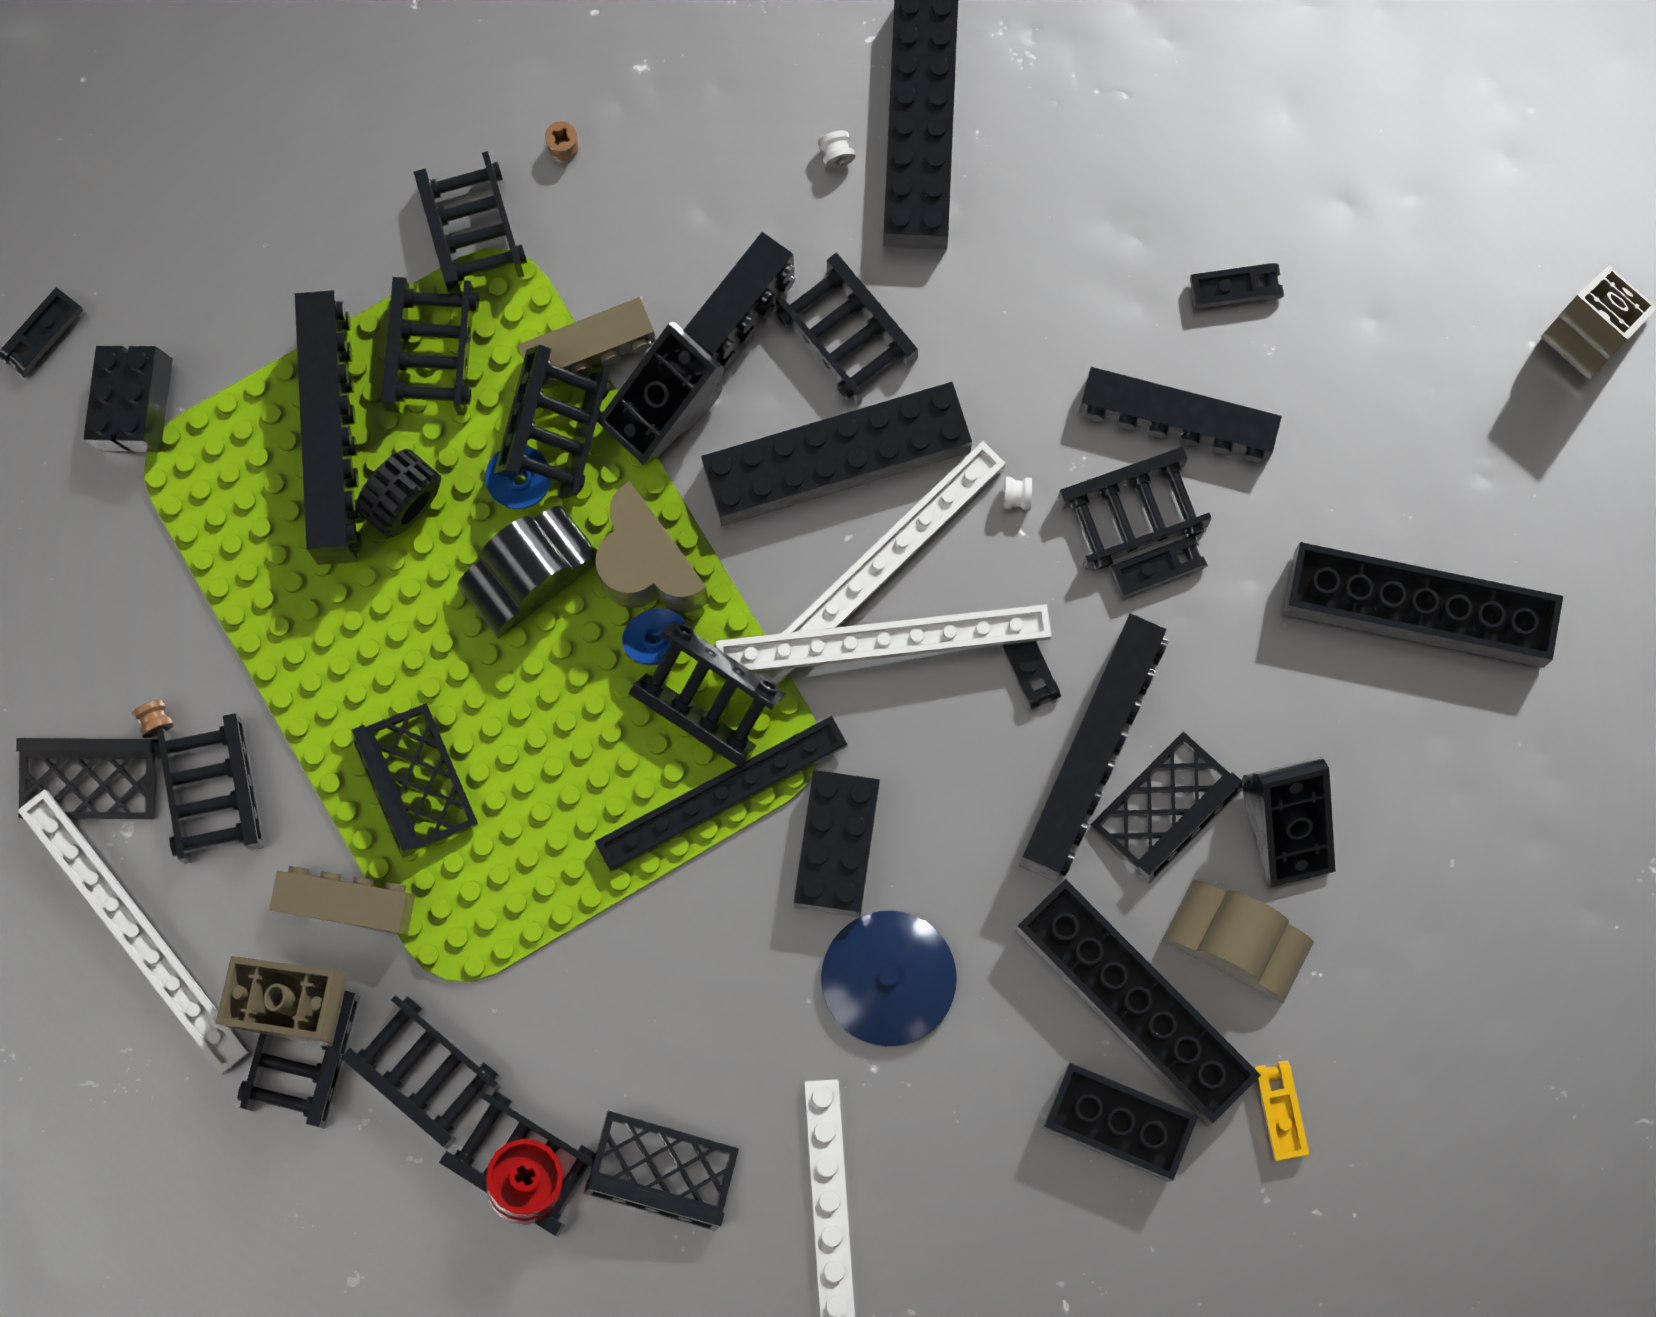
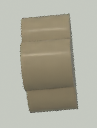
[1541,265,1656,380]
[596,481,709,612]
[1162,880,1314,1003]
[215,956,348,1047]

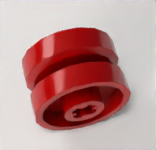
[486,1139,563,1225]

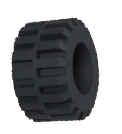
[355,449,441,538]

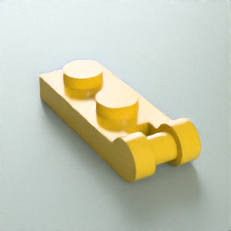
[1254,1060,1310,1162]

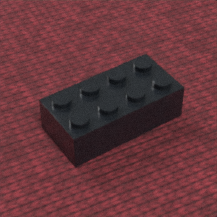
[684,232,795,368]
[794,770,880,917]
[1042,1063,1198,1182]

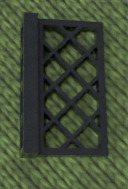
[351,703,478,858]
[1090,731,1242,884]
[16,738,156,819]
[583,1111,739,1231]

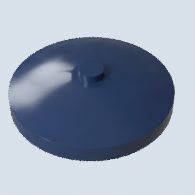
[821,911,957,1047]

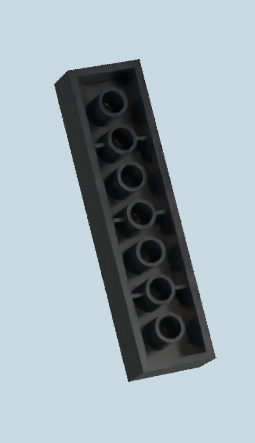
[883,0,958,249]
[294,290,362,565]
[701,381,972,527]
[1283,542,1563,668]
[1019,613,1169,882]
[1015,879,1261,1126]

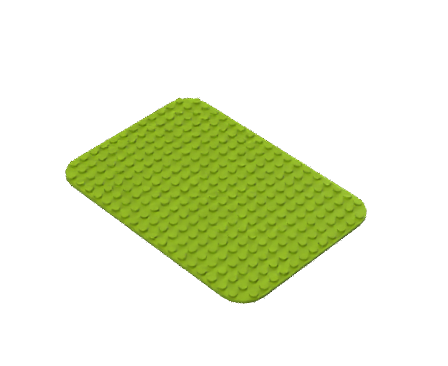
[144,248,819,982]

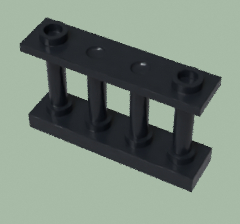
[413,151,527,294]
[775,252,918,405]
[382,277,479,415]
[494,345,610,499]
[1058,447,1212,571]
[628,621,786,767]
[153,713,264,864]
[237,991,360,1129]
[341,995,501,1149]
[439,1091,602,1237]

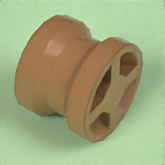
[545,121,579,161]
[132,700,174,738]

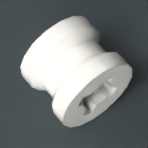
[818,130,856,168]
[1004,477,1032,510]

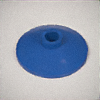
[485,446,551,509]
[622,608,686,665]

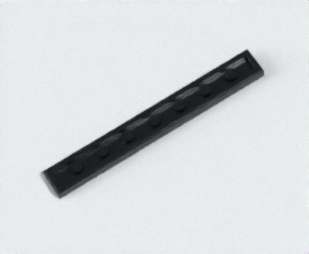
[594,716,848,872]

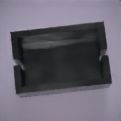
[83,346,173,452]

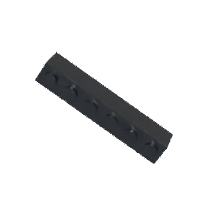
[1079,367,1282,463]

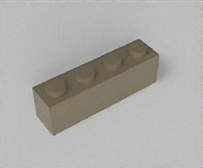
[518,297,656,389]
[269,866,415,934]

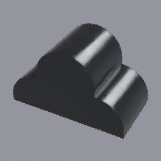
[597,322,724,465]
[457,506,597,639]
[1242,757,1336,887]

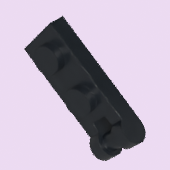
[1190,263,1285,309]
[0,287,83,377]
[1110,535,1208,599]
[1000,641,1061,710]

